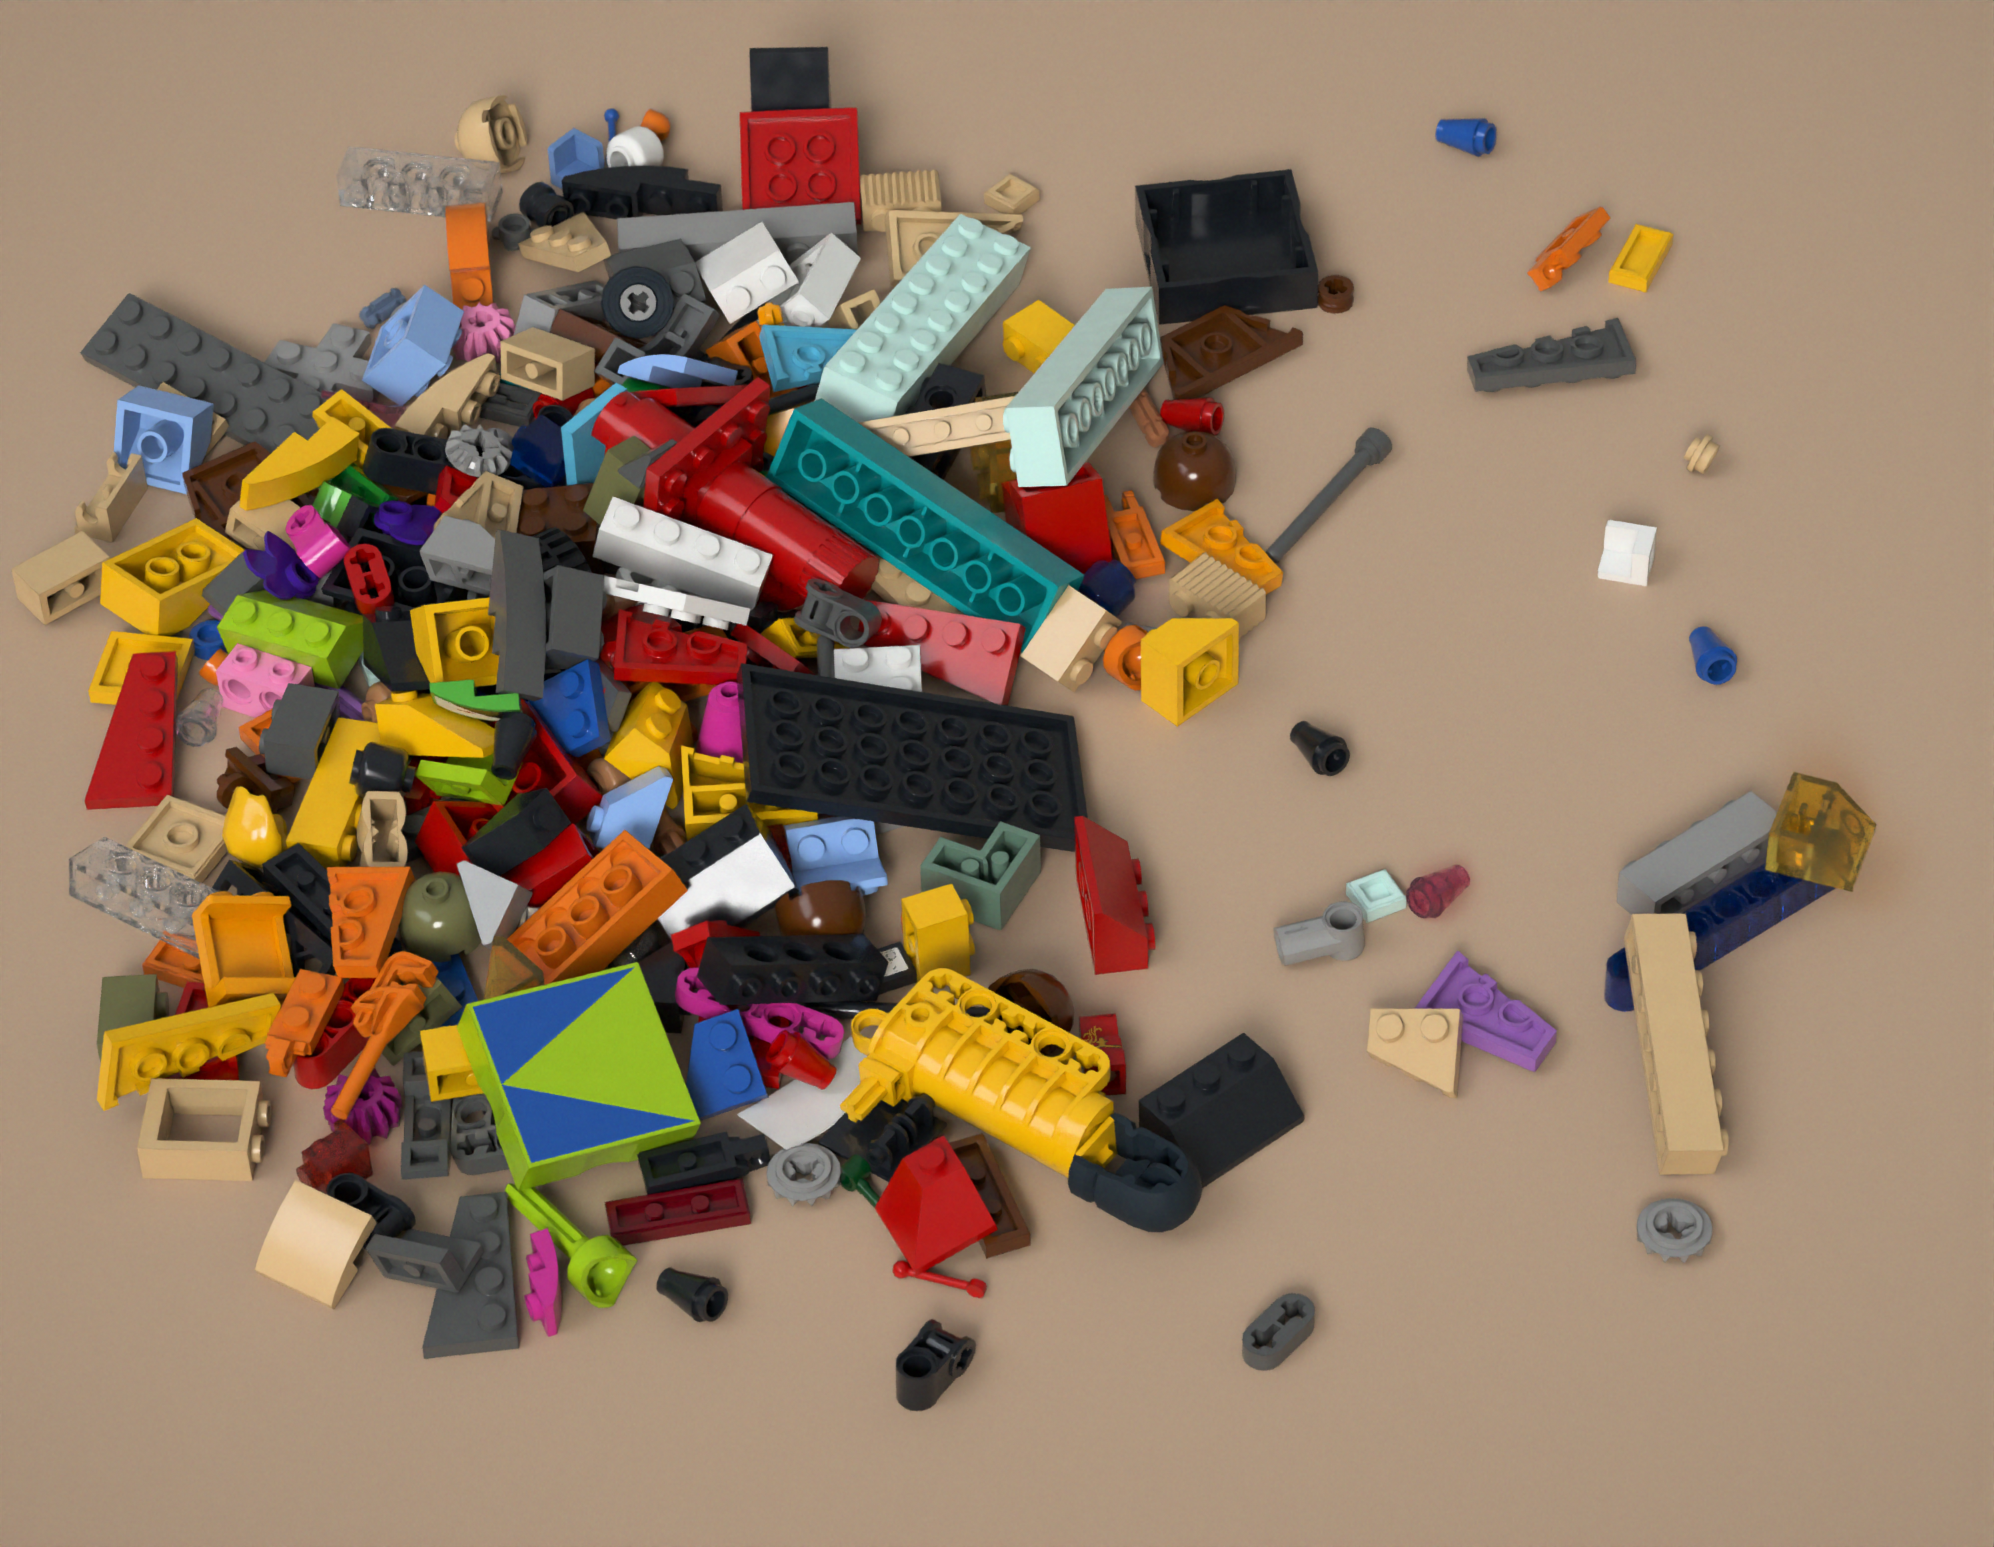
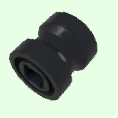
[519,182,574,228]

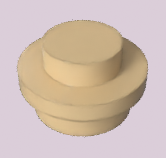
[1684,434,1720,474]

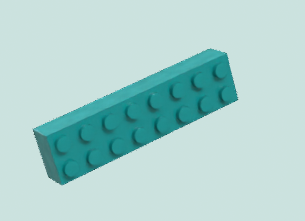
[766,398,1085,653]

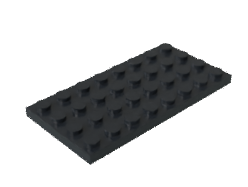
[736,663,1088,852]

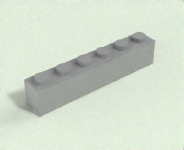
[617,202,858,274]

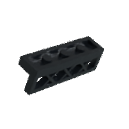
[262,843,402,959]
[204,860,336,977]

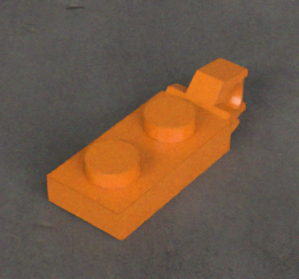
[1527,207,1610,292]
[265,969,344,1077]

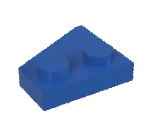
[528,659,611,758]

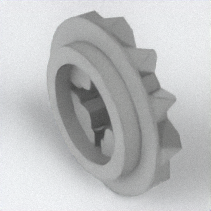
[445,424,513,477]
[767,1143,841,1206]
[1637,1198,1712,1263]

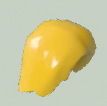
[222,786,288,869]

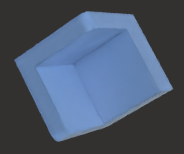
[548,128,605,189]

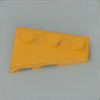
[1160,499,1283,595]

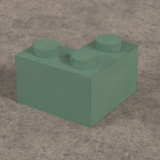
[920,822,1041,930]

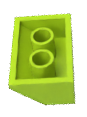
[217,590,363,689]

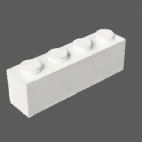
[593,497,773,611]

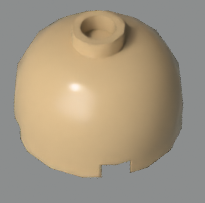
[455,95,527,174]

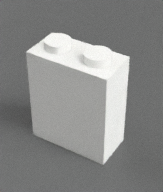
[695,222,799,324]

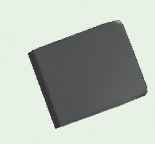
[618,439,677,489]

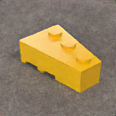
[681,746,818,842]

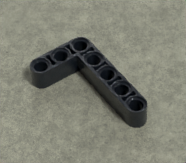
[363,405,573,494]

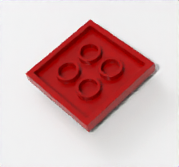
[740,107,861,225]

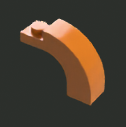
[445,202,494,310]

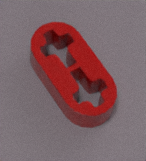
[344,544,394,614]

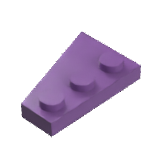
[1414,950,1557,1072]

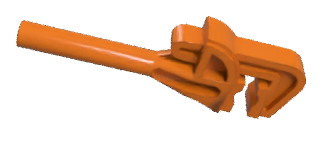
[331,951,439,1119]

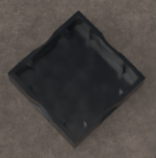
[1135,169,1318,325]

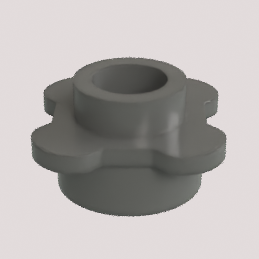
[492,214,535,251]

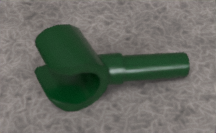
[840,1154,880,1209]

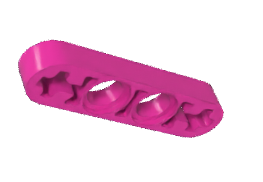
[675,967,844,1060]

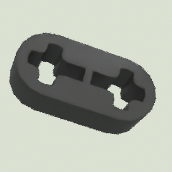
[1242,1293,1315,1371]

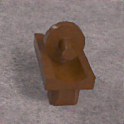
[217,747,295,814]

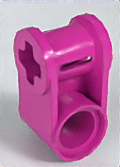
[285,505,352,579]

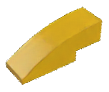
[239,416,360,511]

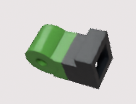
[312,480,383,538]

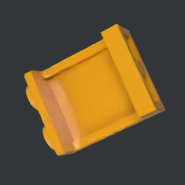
[192,891,296,1008]

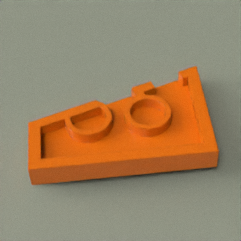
[327,867,415,978]

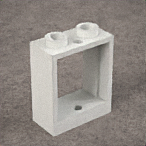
[757,232,861,327]

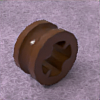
[1318,275,1354,314]

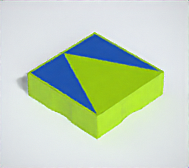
[457,962,701,1191]

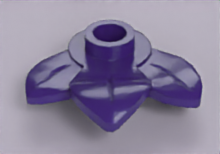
[374,501,442,545]
[243,531,319,600]

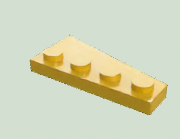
[97,993,281,1111]

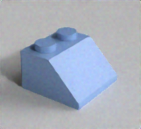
[114,385,214,495]

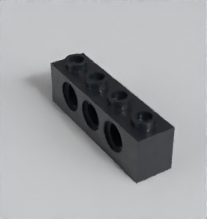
[905,363,987,480]
[697,934,888,1005]

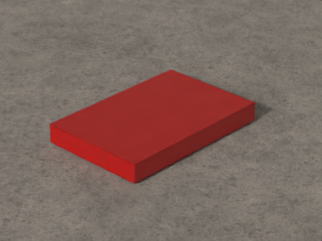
[631,385,747,407]

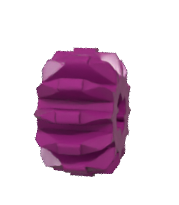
[323,1068,402,1145]

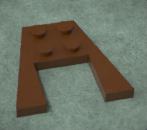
[182,441,367,542]

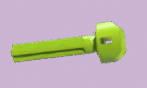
[505,1183,638,1308]

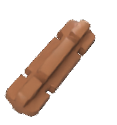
[1128,387,1169,448]

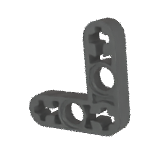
[450,1093,509,1175]

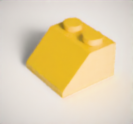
[410,597,499,687]
[1141,618,1239,727]
[604,682,694,810]

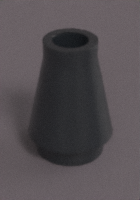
[491,711,537,780]
[1290,721,1350,776]
[656,1267,728,1322]

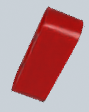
[293,978,376,1089]

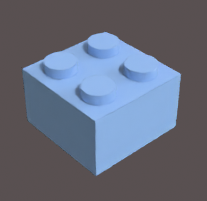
[362,285,464,407]

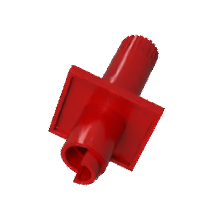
[591,377,879,600]

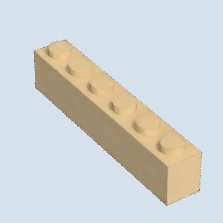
[1624,914,1728,1175]

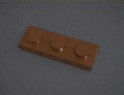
[949,1133,1031,1258]

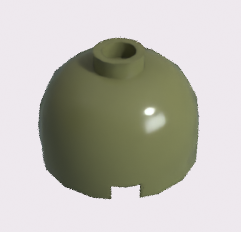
[399,871,482,963]

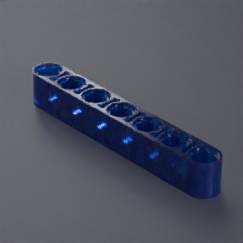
[1604,830,1849,1012]

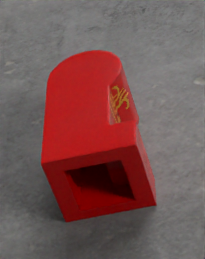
[1079,1013,1126,1096]

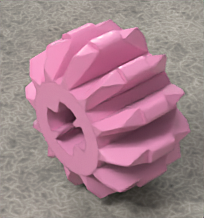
[452,301,516,363]

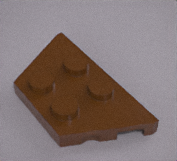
[1160,305,1303,400]

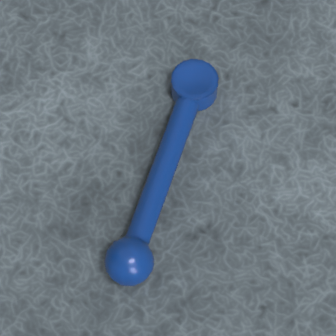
[604,108,619,165]

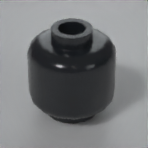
[349,742,416,798]

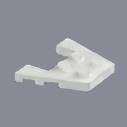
[603,576,750,630]

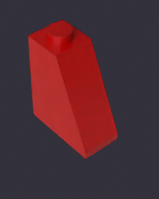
[500,823,600,930]

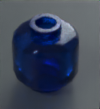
[1078,559,1136,618]

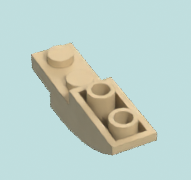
[394,353,500,439]

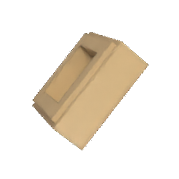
[984,174,1039,214]

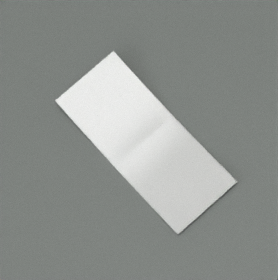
[737,1033,867,1150]

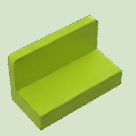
[415,754,523,806]

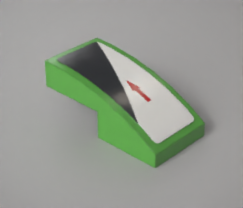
[429,680,522,721]

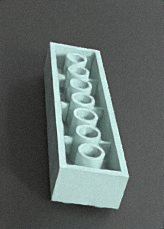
[815,214,1031,423]
[1003,287,1164,487]

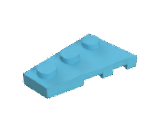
[759,325,857,392]

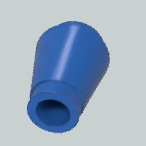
[1436,118,1497,157]
[1689,626,1737,685]

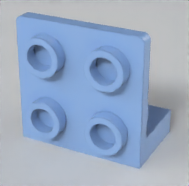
[784,816,888,896]

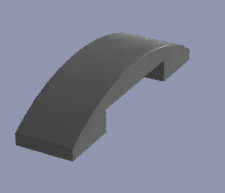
[401,1051,452,1180]

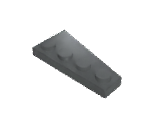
[1467,318,1636,392]
[422,1192,519,1359]

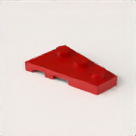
[614,609,747,685]

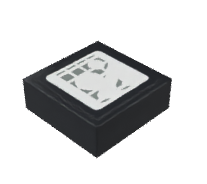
[878,941,917,995]

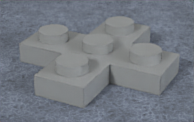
[264,323,380,403]

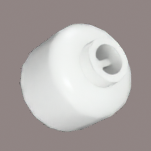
[606,126,664,168]

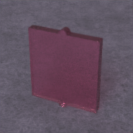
[321,390,406,415]

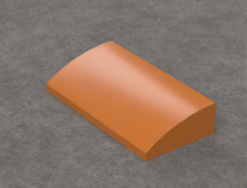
[494,830,688,988]

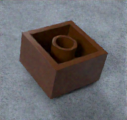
[516,483,605,576]

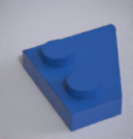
[686,1009,769,1121]

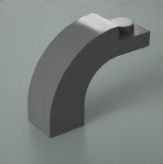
[594,294,720,389]

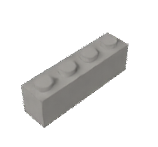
[1617,791,1788,915]

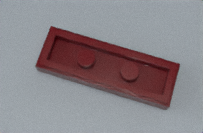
[605,1179,751,1246]

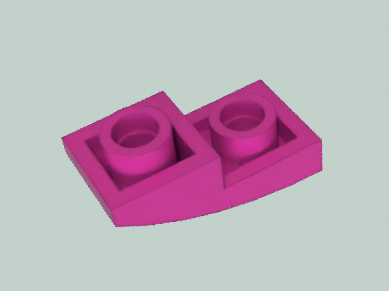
[524,1228,562,1337]

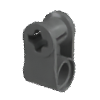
[794,579,882,648]

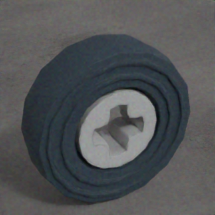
[601,266,674,339]

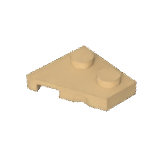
[434,471,523,538]

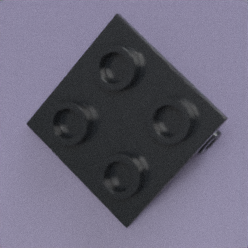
[818,1094,947,1182]

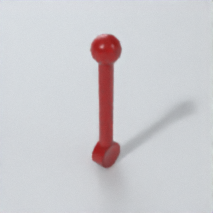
[892,1260,987,1298]

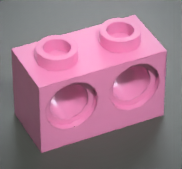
[216,643,315,718]

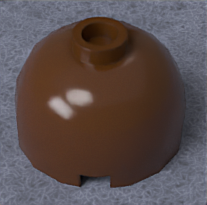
[1153,431,1236,511]
[775,880,866,936]
[983,969,1074,1056]

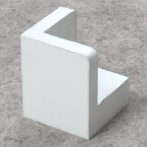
[1598,520,1657,586]

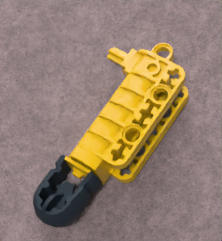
[840,968,1202,1233]

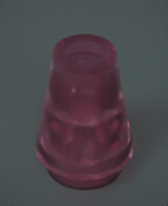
[1406,864,1470,918]

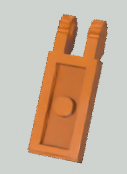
[1104,490,1165,582]

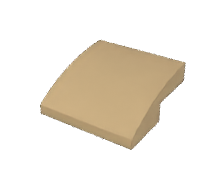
[255,1180,377,1310]

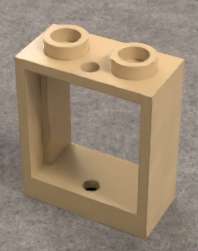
[137,1078,271,1181]

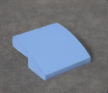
[618,354,737,388]

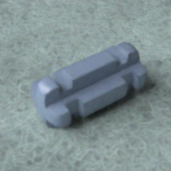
[359,288,407,329]

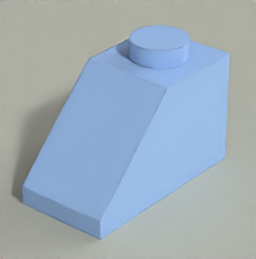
[587,766,673,849]

